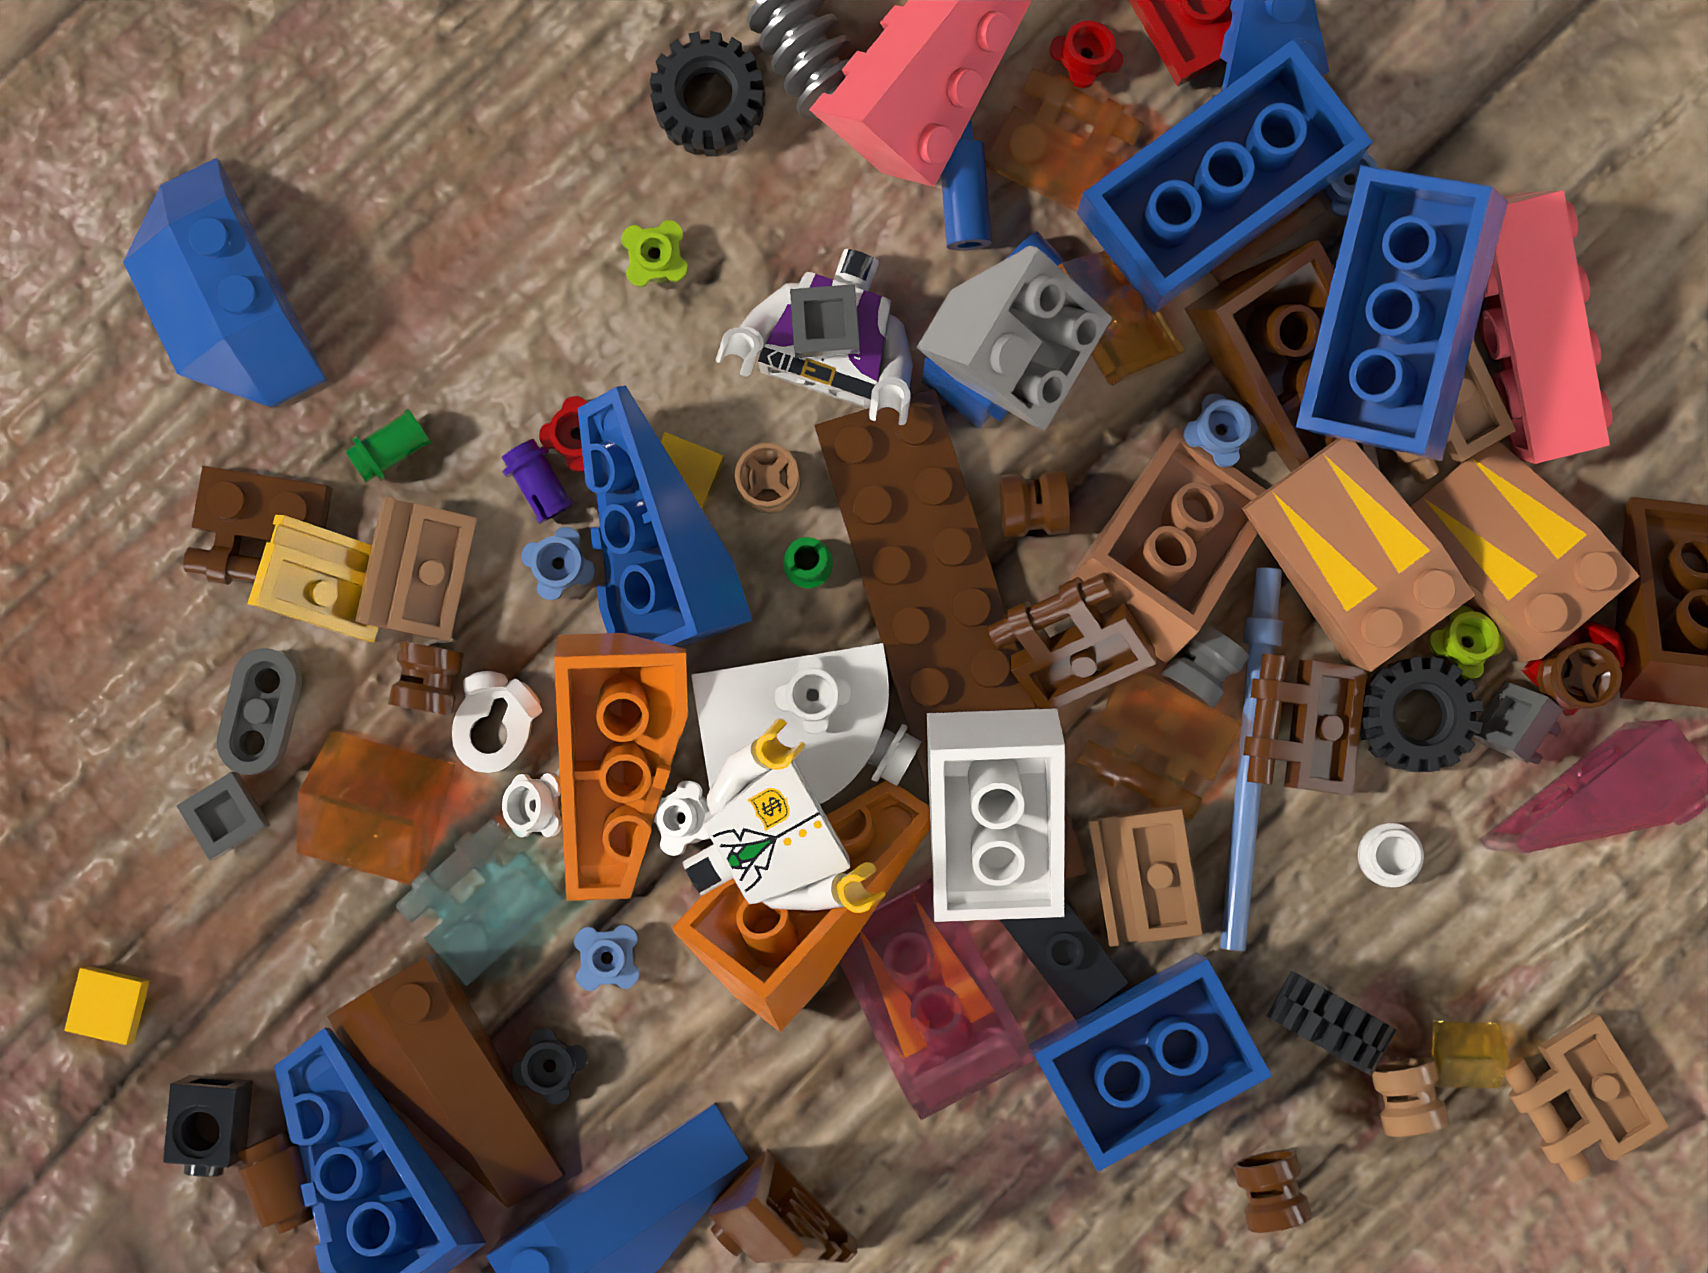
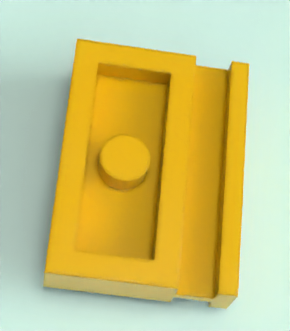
[247,515,379,643]

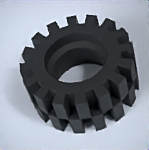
[650,31,765,157]
[1360,656,1483,772]
[1266,971,1397,1076]

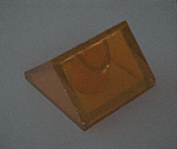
[296,730,456,887]

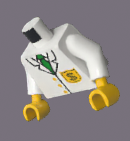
[683,718,885,913]

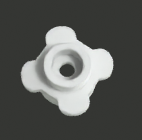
[774,656,852,734]
[867,724,922,786]
[502,773,562,837]
[653,781,710,856]

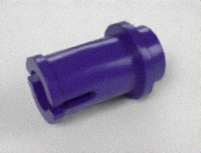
[501,439,574,524]

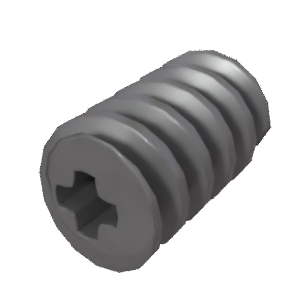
[746,0,851,119]

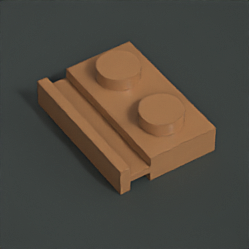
[355,497,477,642]
[1089,804,1203,947]

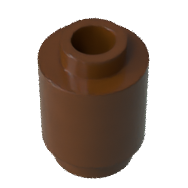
[237,1130,314,1234]

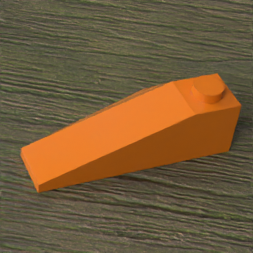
[554,633,688,901]
[672,780,930,1033]

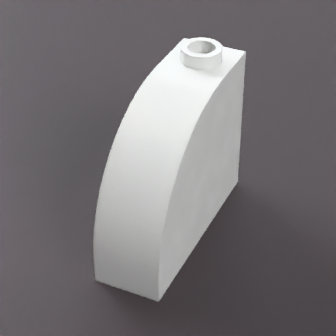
[691,643,889,804]

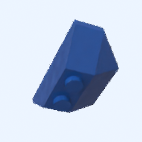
[123,158,328,408]

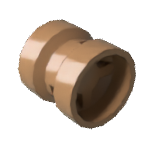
[735,443,801,514]
[1372,1057,1449,1137]

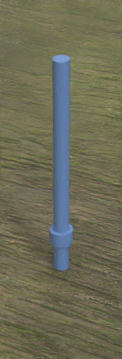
[1220,568,1284,951]

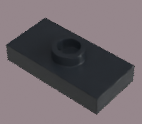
[999,899,1128,1020]

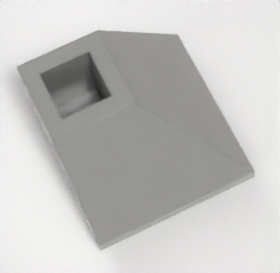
[917,246,1112,431]

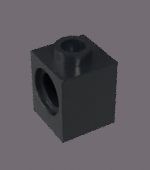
[163,1075,253,1177]

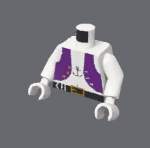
[716,249,913,425]

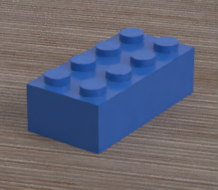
[1077,39,1373,314]
[1296,166,1508,461]

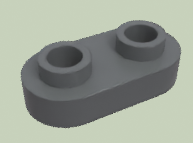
[217,648,302,775]

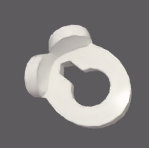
[452,671,542,773]

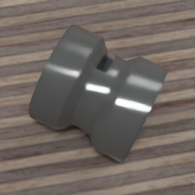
[1160,623,1249,710]

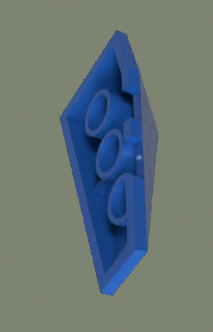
[578,385,753,648]
[274,1027,487,1273]
[486,1102,749,1273]

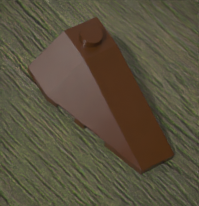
[1184,240,1379,472]
[327,951,565,1208]
[709,1149,857,1263]

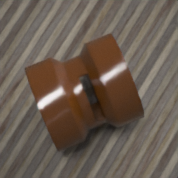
[999,470,1070,538]
[388,641,464,716]
[1537,642,1622,710]
[1233,1150,1312,1233]

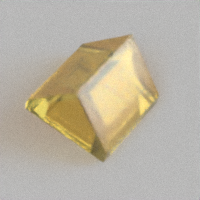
[1433,1021,1510,1089]

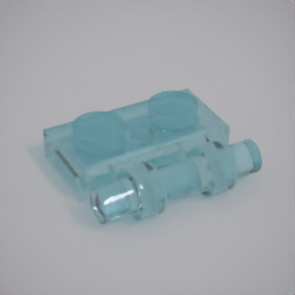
[396,819,566,986]

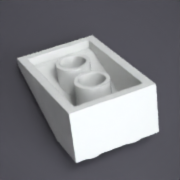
[927,708,1065,922]

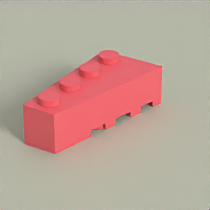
[809,0,1032,187]
[1477,190,1612,464]

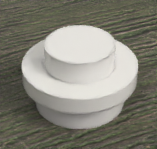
[1358,823,1424,887]

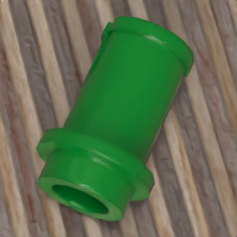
[345,409,431,483]
[783,537,833,589]

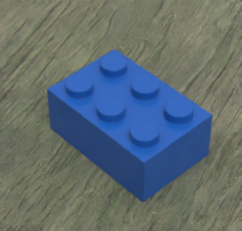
[1028,952,1272,1172]

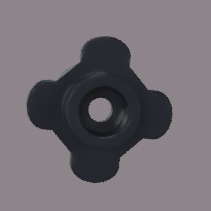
[512,1027,588,1104]

